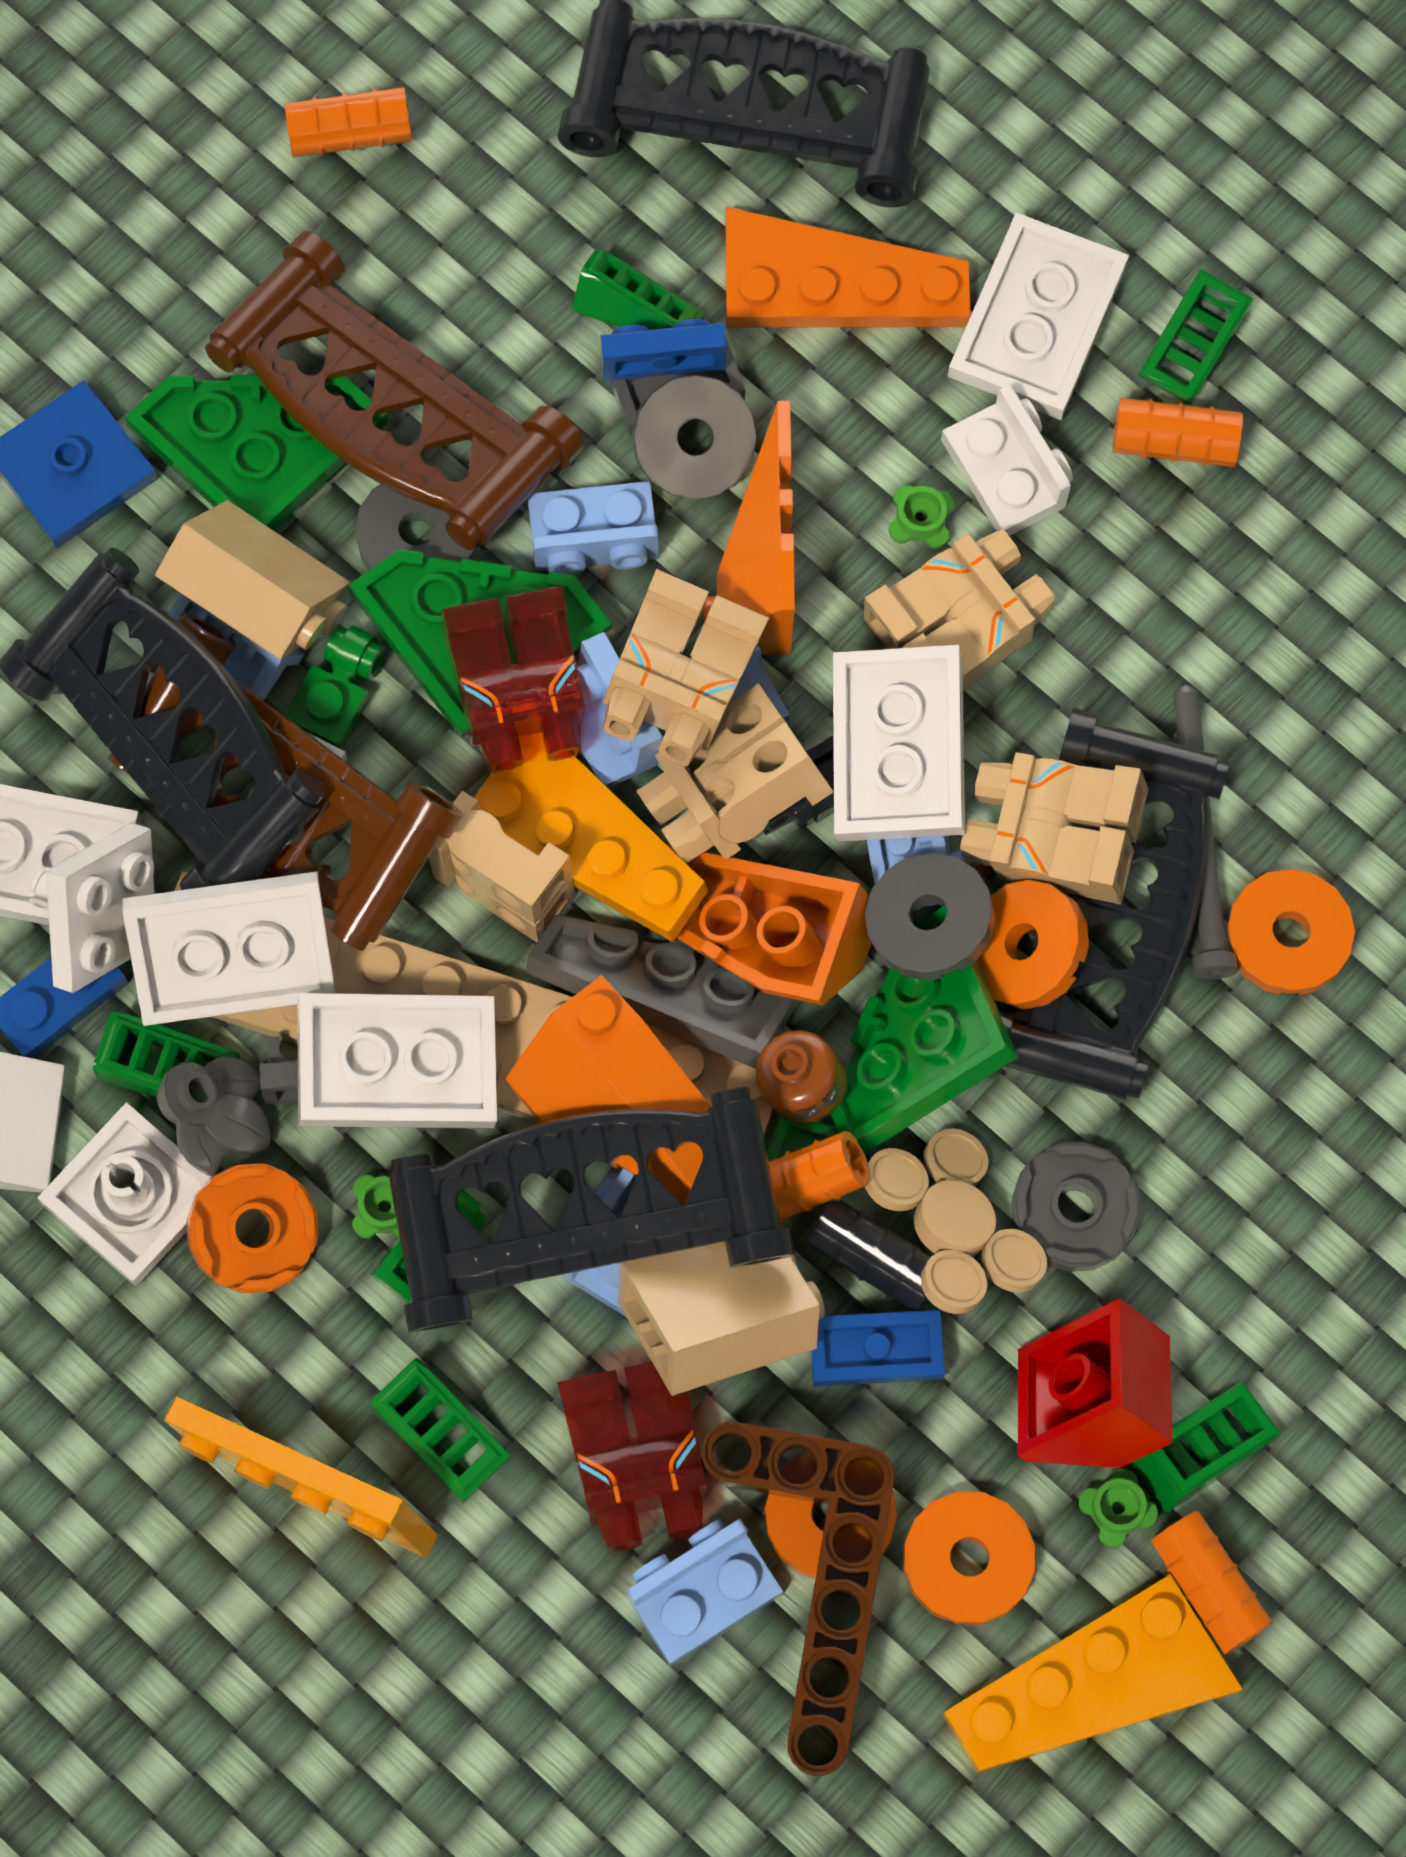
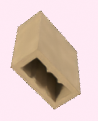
[154,500,351,660]
[618,1242,825,1396]

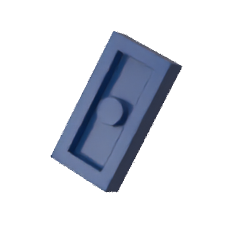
[600,319,727,381]
[0,957,128,1059]
[810,1310,945,1387]

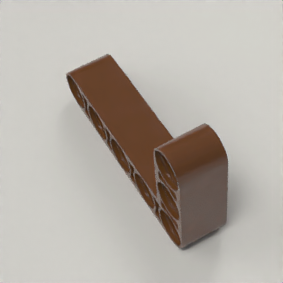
[702,1422,894,1776]

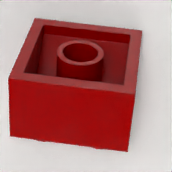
[1018,1298,1173,1468]

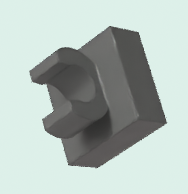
[259,1037,298,1106]

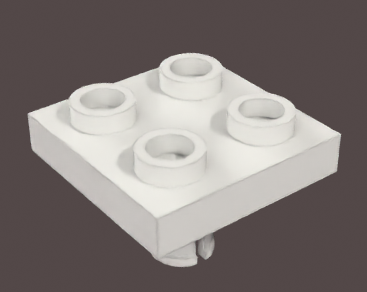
[29,822,154,993]
[37,1102,211,1287]

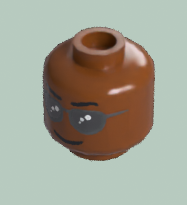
[755,1030,847,1123]

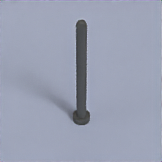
[1173,686,1238,980]

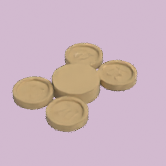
[865,1128,1047,1314]

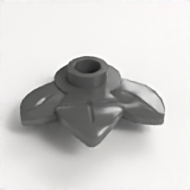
[157,1056,270,1176]

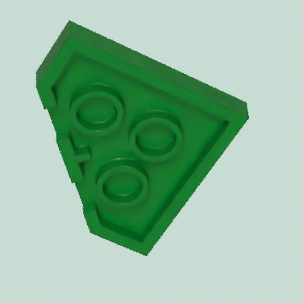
[124,375,388,530]
[348,549,612,738]
[831,906,1018,1154]

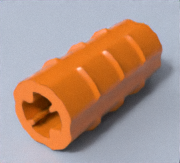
[285,87,413,158]
[1112,398,1243,467]
[769,1131,870,1223]
[1150,1510,1273,1655]

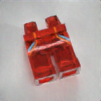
[441,586,585,773]
[557,1362,707,1553]

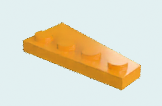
[474,716,708,942]
[164,1397,438,1558]
[942,1575,1243,1773]

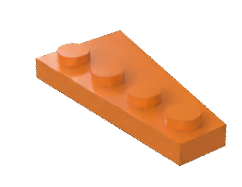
[725,207,970,328]

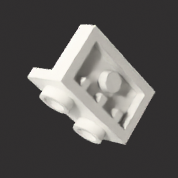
[941,385,1073,536]

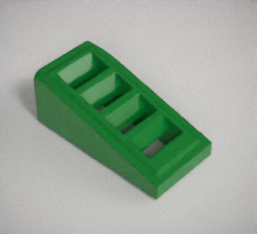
[572,248,705,330]
[1138,268,1253,406]
[93,1010,240,1101]
[370,1358,511,1504]
[1130,1381,1281,1513]

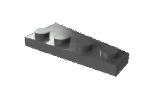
[526,914,799,1069]

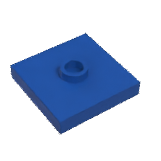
[0,380,158,548]

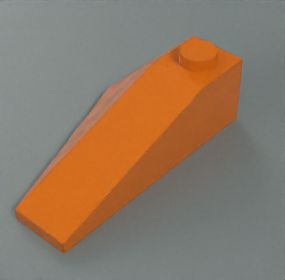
[704,401,795,655]
[667,845,871,1005]
[505,975,711,1205]

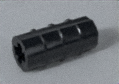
[805,1199,932,1311]

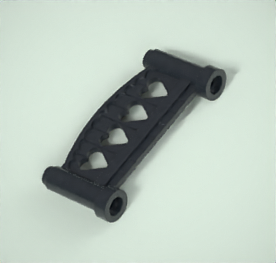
[557,0,930,208]
[0,547,325,890]
[996,707,1229,1100]
[388,1087,795,1333]

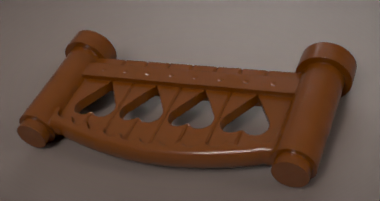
[205,231,585,550]
[108,612,464,951]

